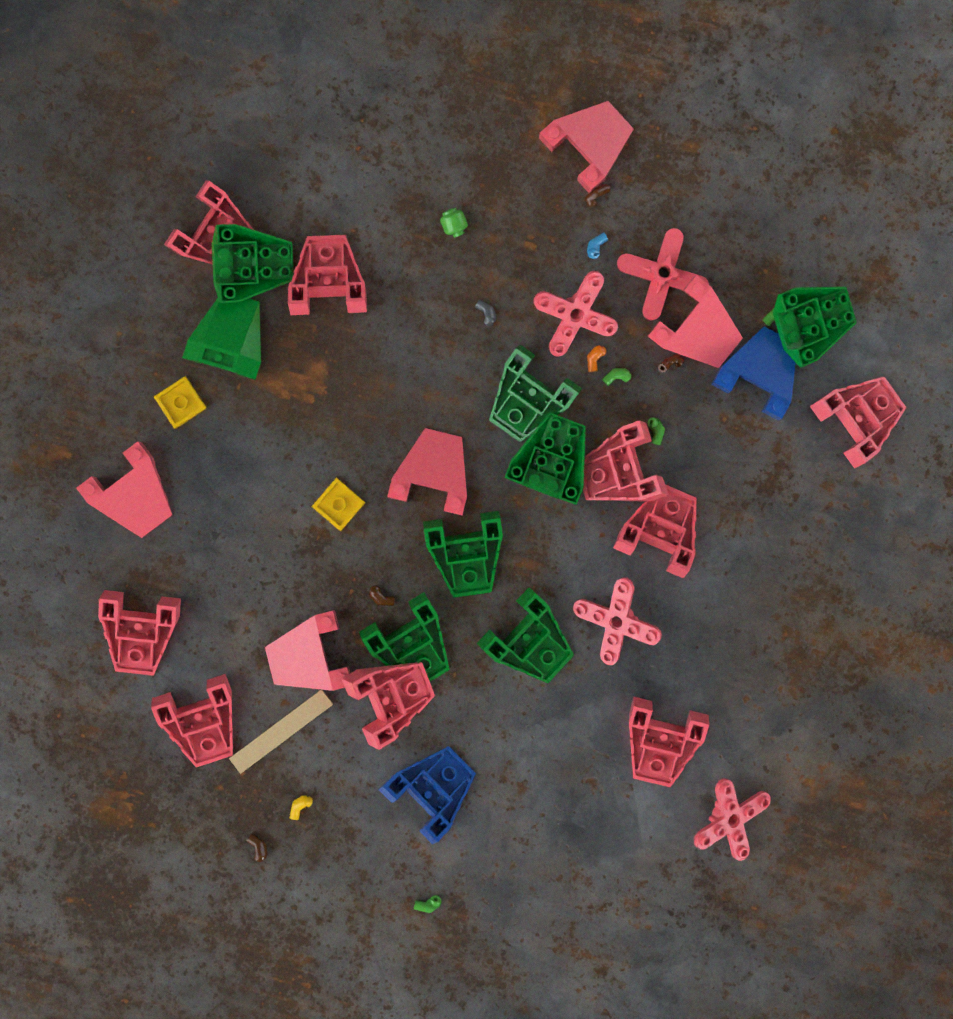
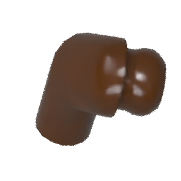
[585,184,611,207]
[658,354,685,373]
[369,585,395,606]
[246,834,267,862]

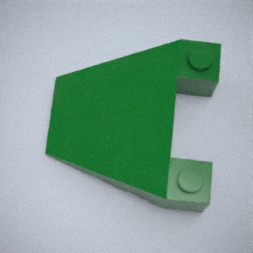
[489,344,582,442]
[423,511,503,598]
[477,587,574,683]
[359,592,450,682]

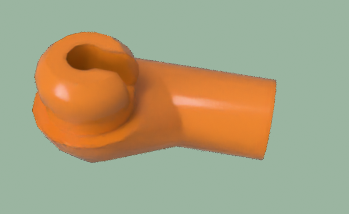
[587,345,606,372]

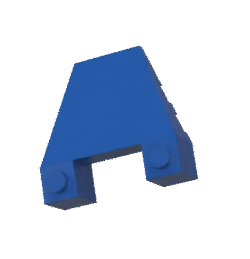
[711,326,796,420]
[378,746,476,844]

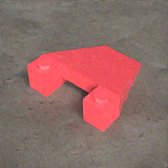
[539,101,633,193]
[164,181,254,265]
[288,235,367,315]
[647,275,743,368]
[810,377,907,469]
[583,420,668,501]
[387,428,467,516]
[76,442,173,538]
[613,484,697,578]
[98,590,181,676]
[265,610,350,691]
[342,662,435,750]
[151,674,233,768]
[629,697,709,788]

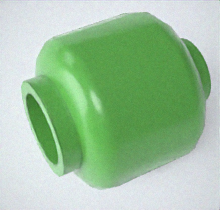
[440,207,468,237]

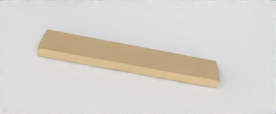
[229,690,333,774]

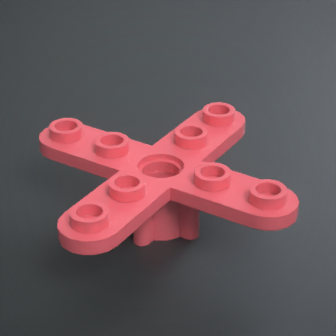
[617,228,709,321]
[533,271,618,357]
[573,577,662,665]
[694,778,771,861]

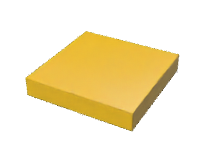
[154,376,207,429]
[311,478,366,531]

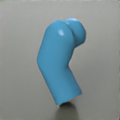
[587,232,608,259]

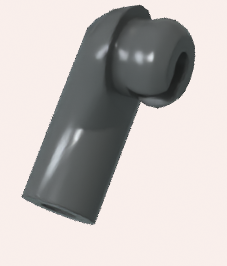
[475,299,497,326]

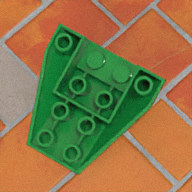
[212,224,294,303]
[773,287,857,367]
[182,298,261,380]
[504,413,586,505]

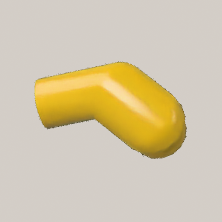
[290,795,313,820]

